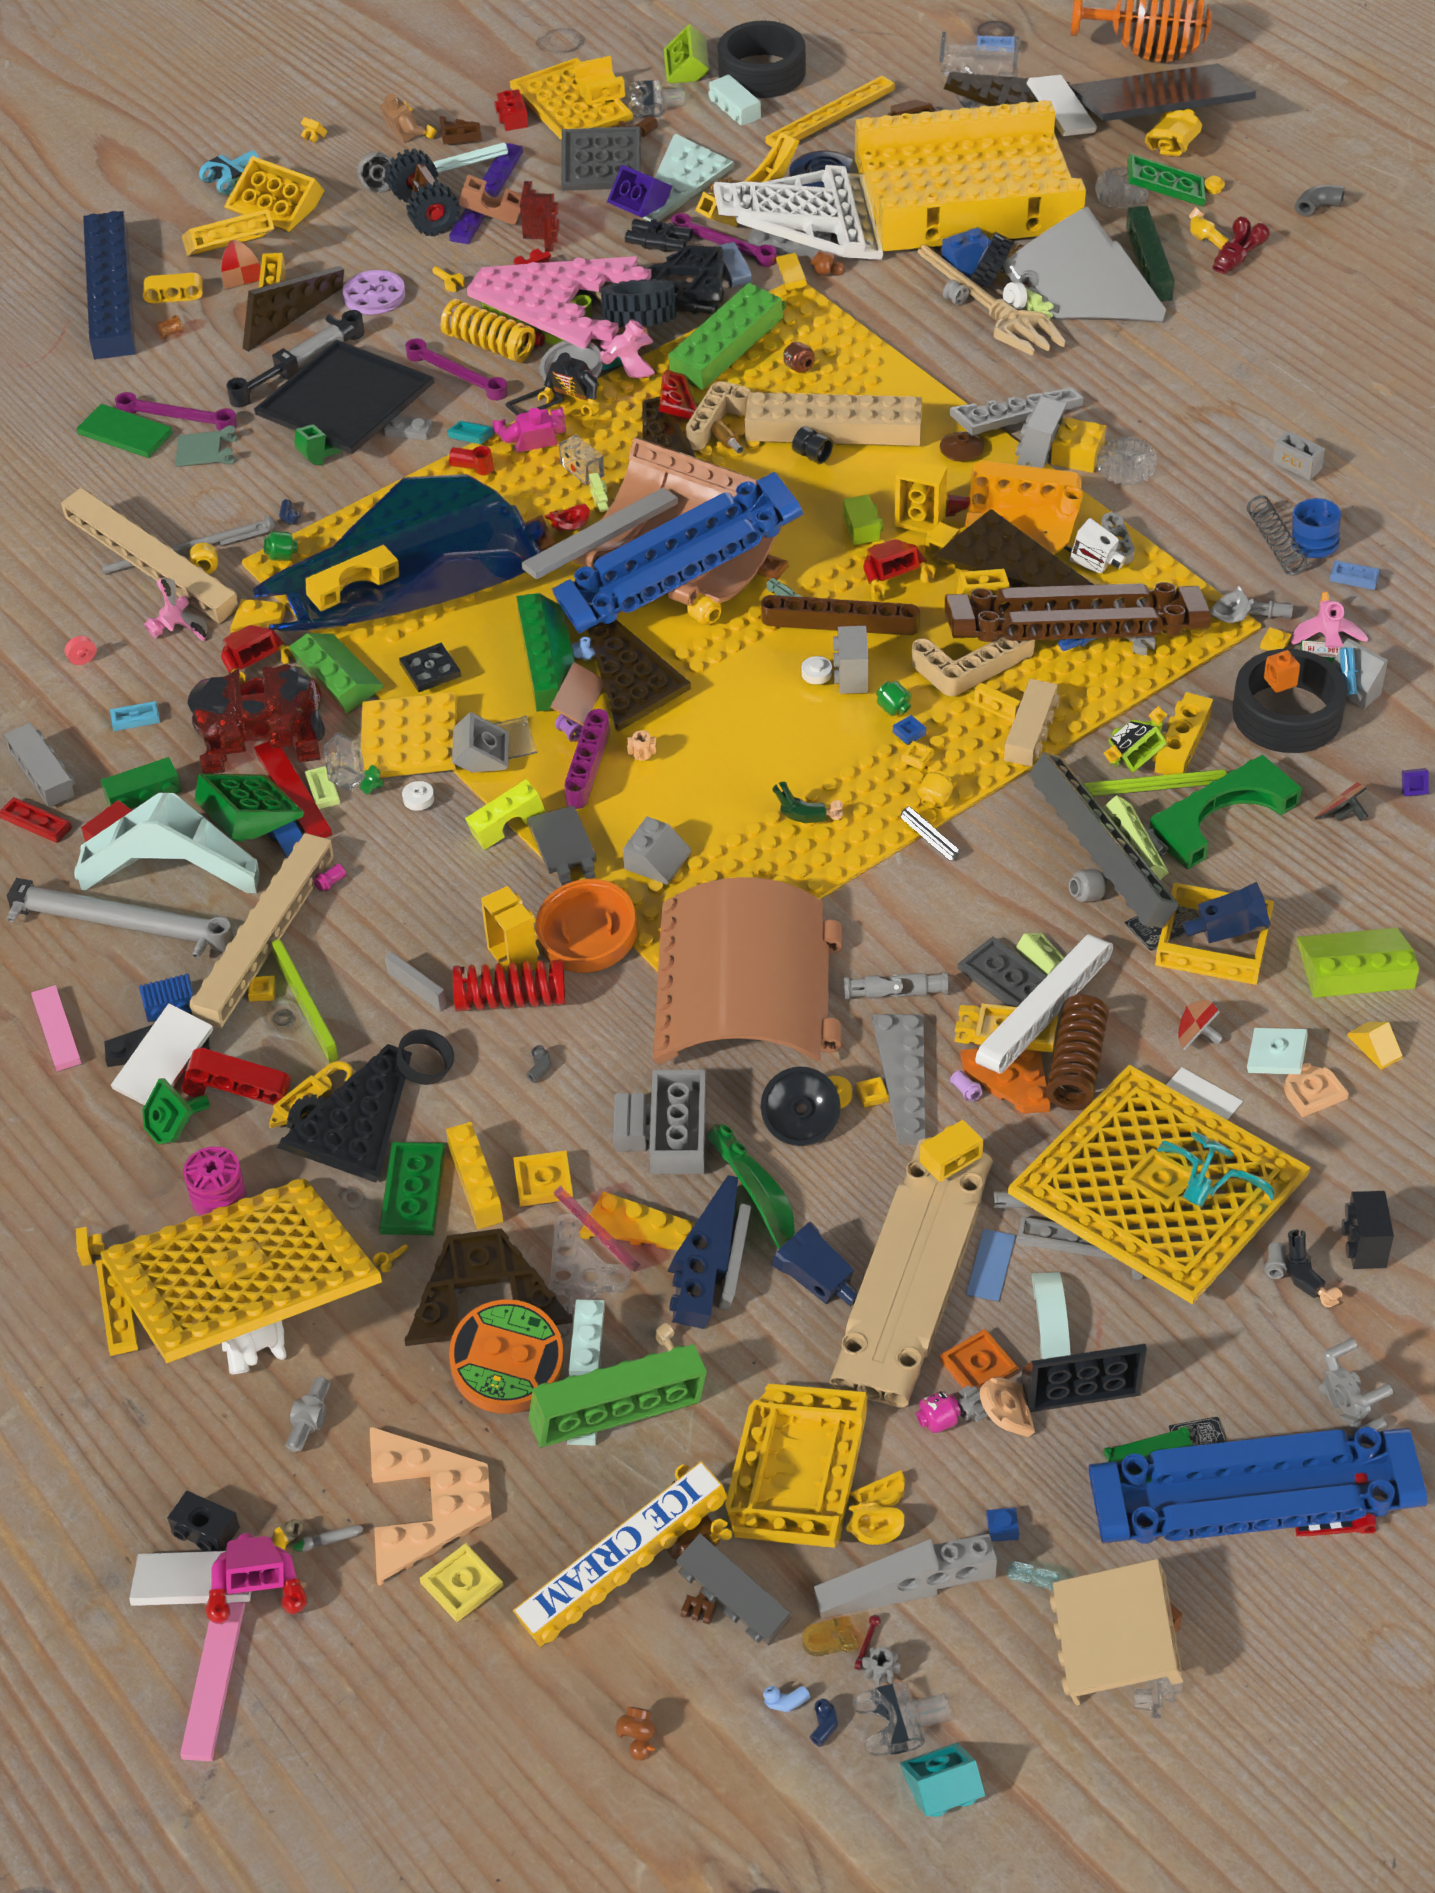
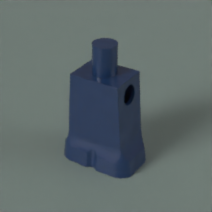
[1183,882,1271,943]
[772,1222,858,1307]

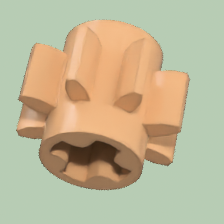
[627,731,656,760]

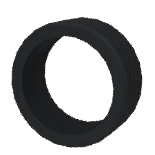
[717,20,806,98]
[1232,649,1347,753]

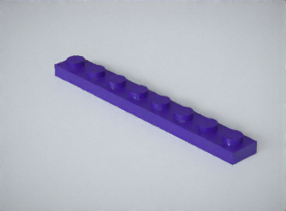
[449,143,523,244]

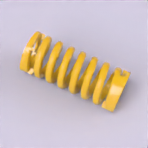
[440,299,535,363]

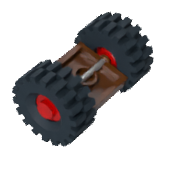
[385,148,461,237]

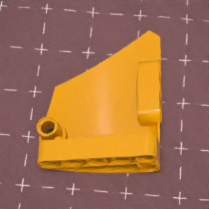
[963,461,1083,572]

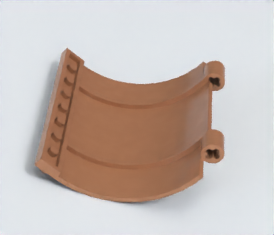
[573,437,790,606]
[653,877,842,1065]

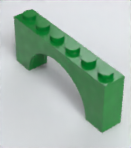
[1149,754,1302,870]

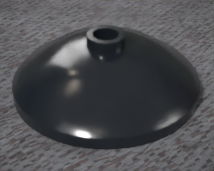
[761,1067,841,1146]

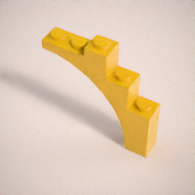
[695,132,800,227]

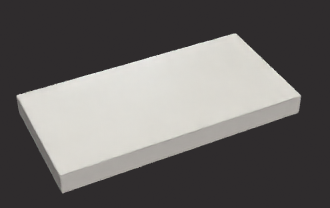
[1027,75,1097,136]
[111,1004,213,1106]
[129,1551,252,1606]

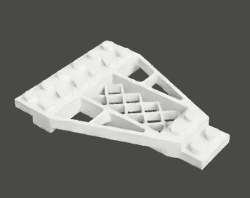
[713,165,883,260]

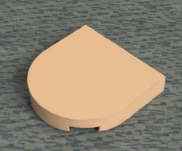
[1284,1063,1349,1118]
[980,1377,1035,1438]

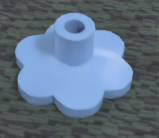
[572,637,595,660]

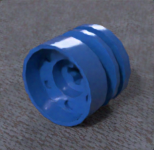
[1291,498,1341,558]

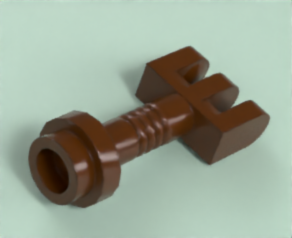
[680,1587,716,1625]

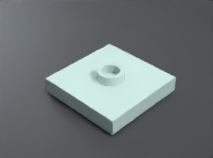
[1247,1028,1308,1074]

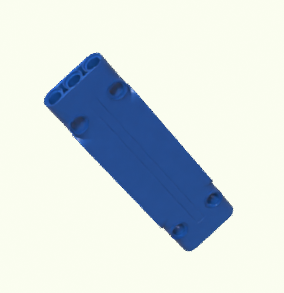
[552,472,803,634]
[1089,1427,1427,1544]

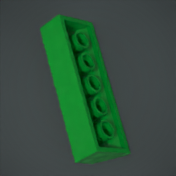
[516,593,575,712]

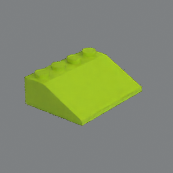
[1297,928,1419,998]

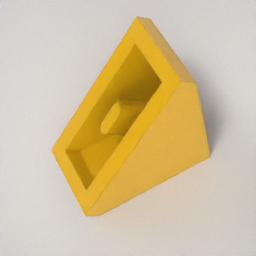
[1347,1022,1402,1070]

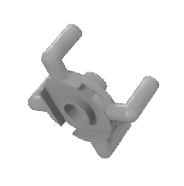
[1318,1338,1393,1435]

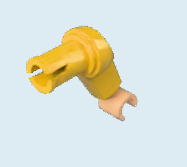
[1189,207,1229,249]

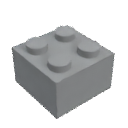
[833,626,868,694]

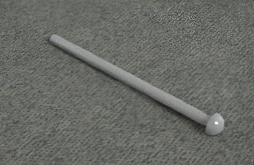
[102,516,275,574]

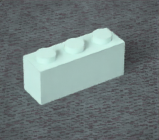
[708,75,761,126]

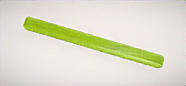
[1084,769,1227,796]

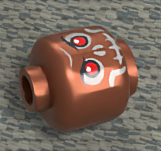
[783,341,815,373]

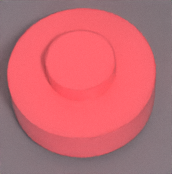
[65,636,97,665]

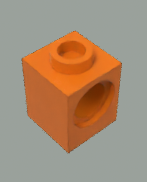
[1264,650,1300,693]

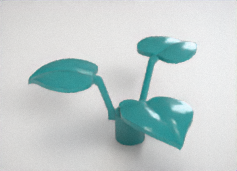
[1157,1131,1275,1207]

